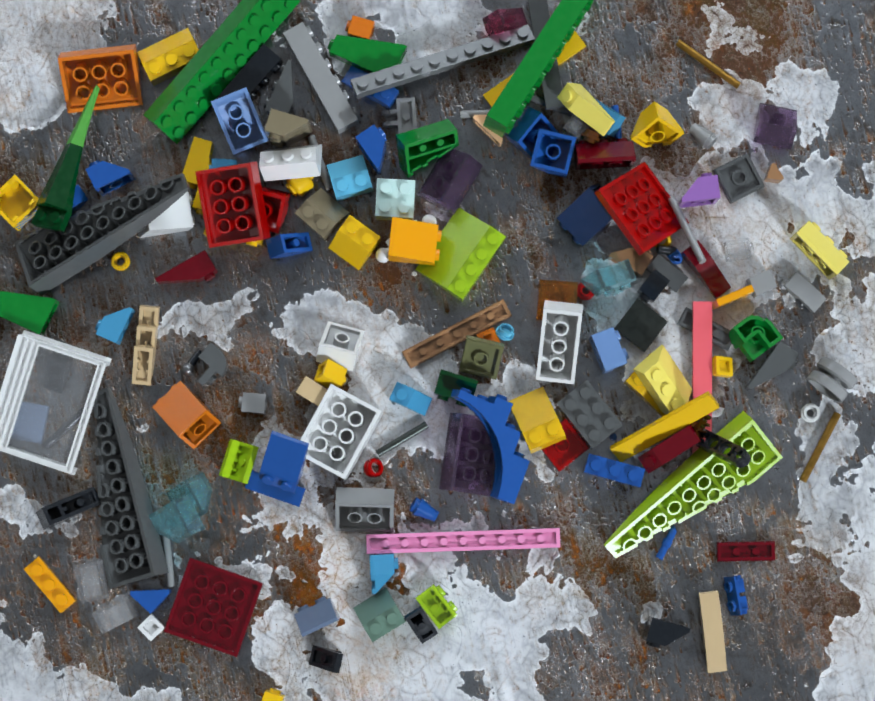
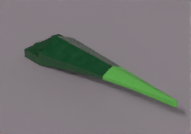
[31,85,100,232]

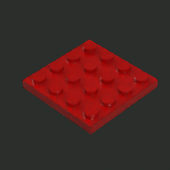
[594,162,689,256]

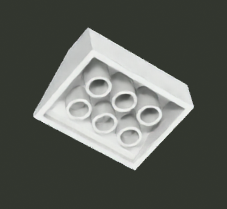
[300,384,383,480]

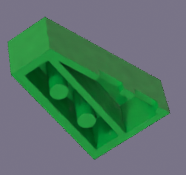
[396,119,459,178]

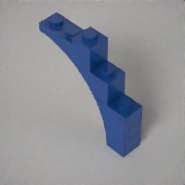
[451,387,530,504]

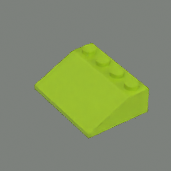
[415,207,506,302]

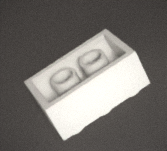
[259,144,322,181]

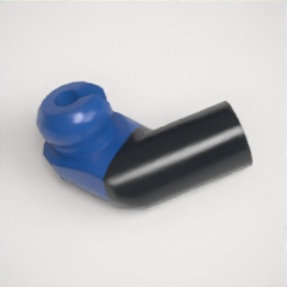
[656,244,683,264]

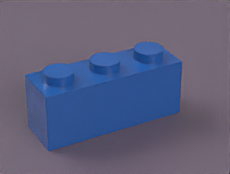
[582,453,645,488]

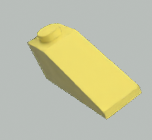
[557,83,615,136]

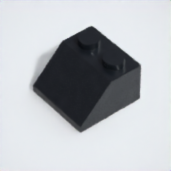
[642,616,690,648]

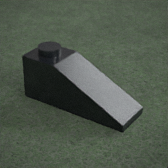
[36,487,101,530]

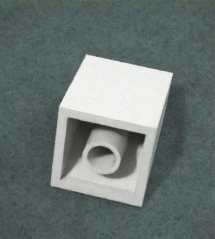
[138,191,195,238]

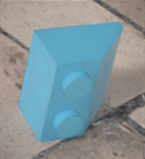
[327,155,373,202]

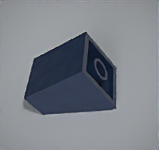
[557,183,613,246]

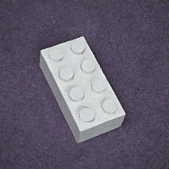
[536,300,583,384]

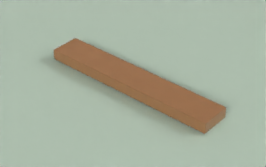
[402,299,512,369]

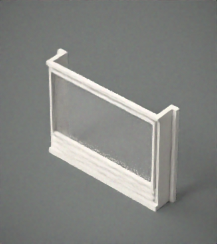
[0,330,112,475]

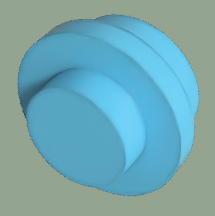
[495,323,514,341]

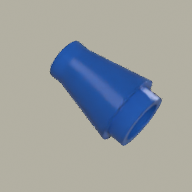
[409,497,439,522]

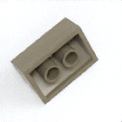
[264,108,312,148]

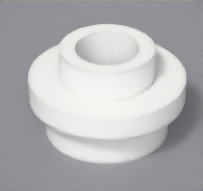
[801,403,820,423]

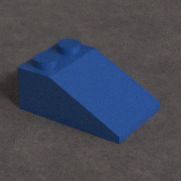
[258,430,309,493]

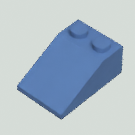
[211,87,269,155]

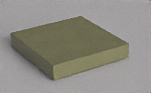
[459,335,504,380]

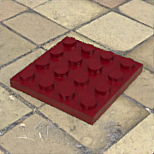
[164,557,263,657]

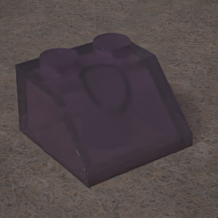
[753,103,797,150]

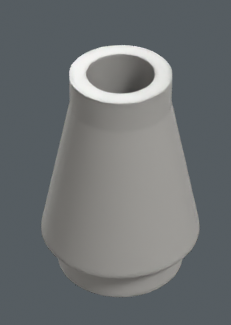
[689,123,717,150]

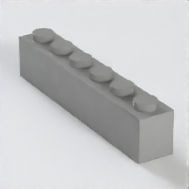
[283,22,360,134]

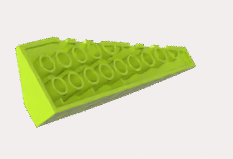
[603,411,783,558]

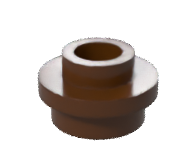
[581,129,600,144]

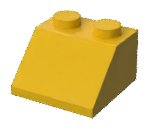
[328,215,381,270]

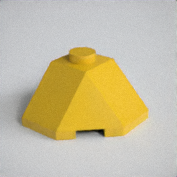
[630,101,684,148]

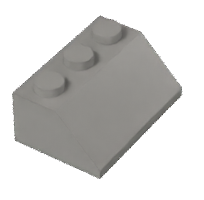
[335,487,395,533]

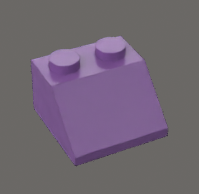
[678,173,721,208]

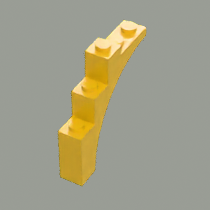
[183,136,264,247]

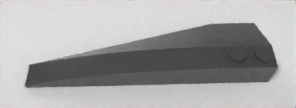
[15,173,190,296]
[94,387,169,589]

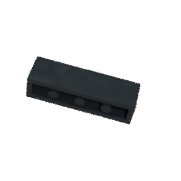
[215,44,282,102]

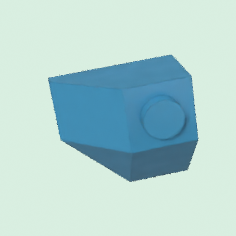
[370,554,399,594]

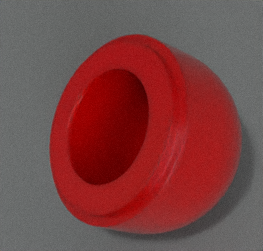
[363,458,383,478]

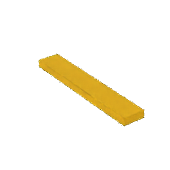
[483,31,586,108]
[610,391,719,462]

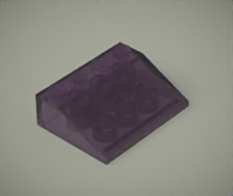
[439,413,511,497]

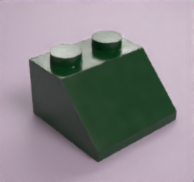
[434,369,478,407]

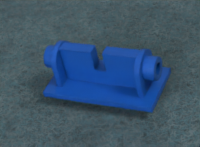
[723,575,749,616]

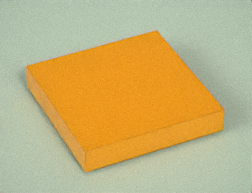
[712,285,754,310]

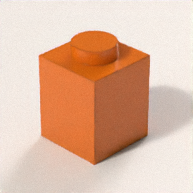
[345,15,375,40]

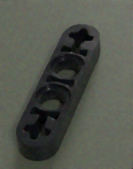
[695,428,751,468]

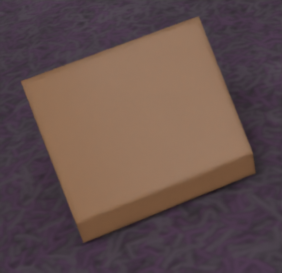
[764,163,784,184]

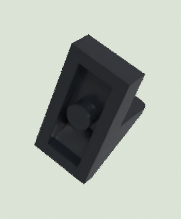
[404,606,438,644]
[309,645,343,673]

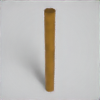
[676,39,741,89]
[799,411,841,483]

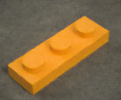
[24,556,77,613]

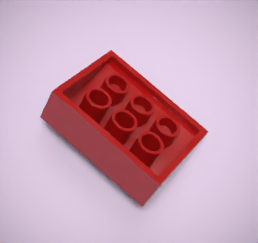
[195,161,270,248]

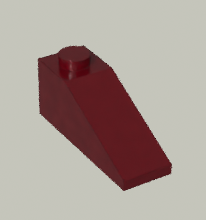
[681,240,731,299]
[155,250,218,284]
[638,425,701,474]

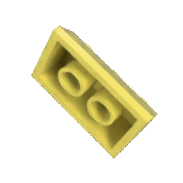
[790,221,849,280]
[633,345,692,414]

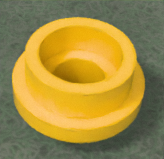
[111,252,130,271]

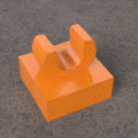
[476,327,501,343]

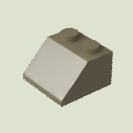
[295,188,350,241]

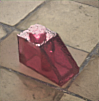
[482,8,528,36]

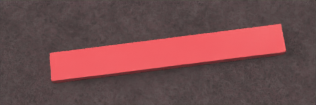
[692,301,712,454]

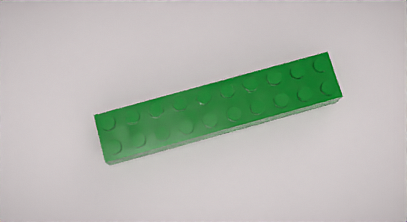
[143,0,300,144]
[483,0,594,138]

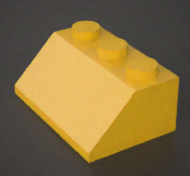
[137,28,199,86]

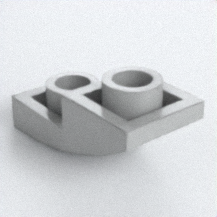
[783,272,826,313]

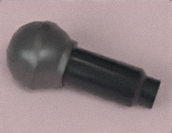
[181,349,202,376]

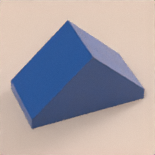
[130,589,172,614]

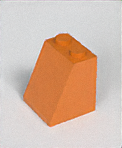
[152,381,221,449]

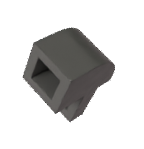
[198,342,228,387]

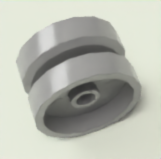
[807,356,858,403]

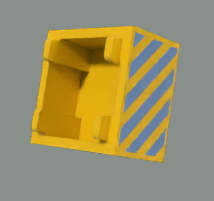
[0,174,39,231]

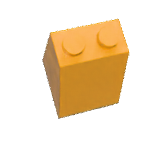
[388,217,442,266]

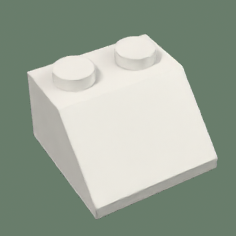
[316,321,365,372]

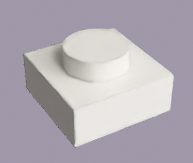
[137,614,165,642]

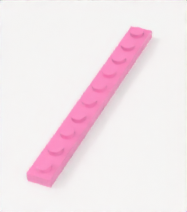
[366,528,560,554]

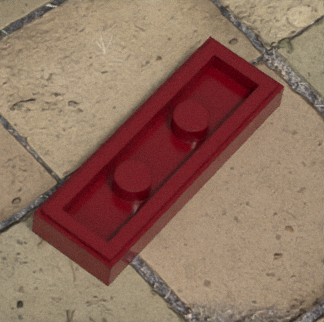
[716,541,775,562]

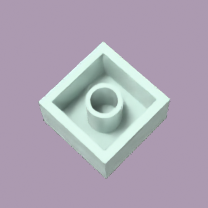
[375,178,416,220]

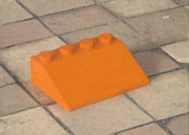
[58,44,143,113]

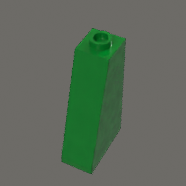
[327,35,407,74]
[0,291,60,336]

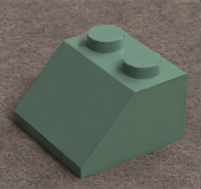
[353,588,406,642]

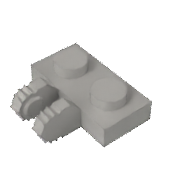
[382,97,417,134]

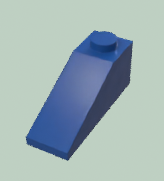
[341,66,400,110]

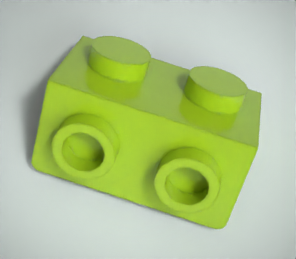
[219,439,259,484]
[415,584,458,629]

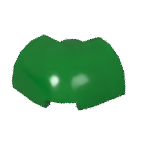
[729,315,783,362]

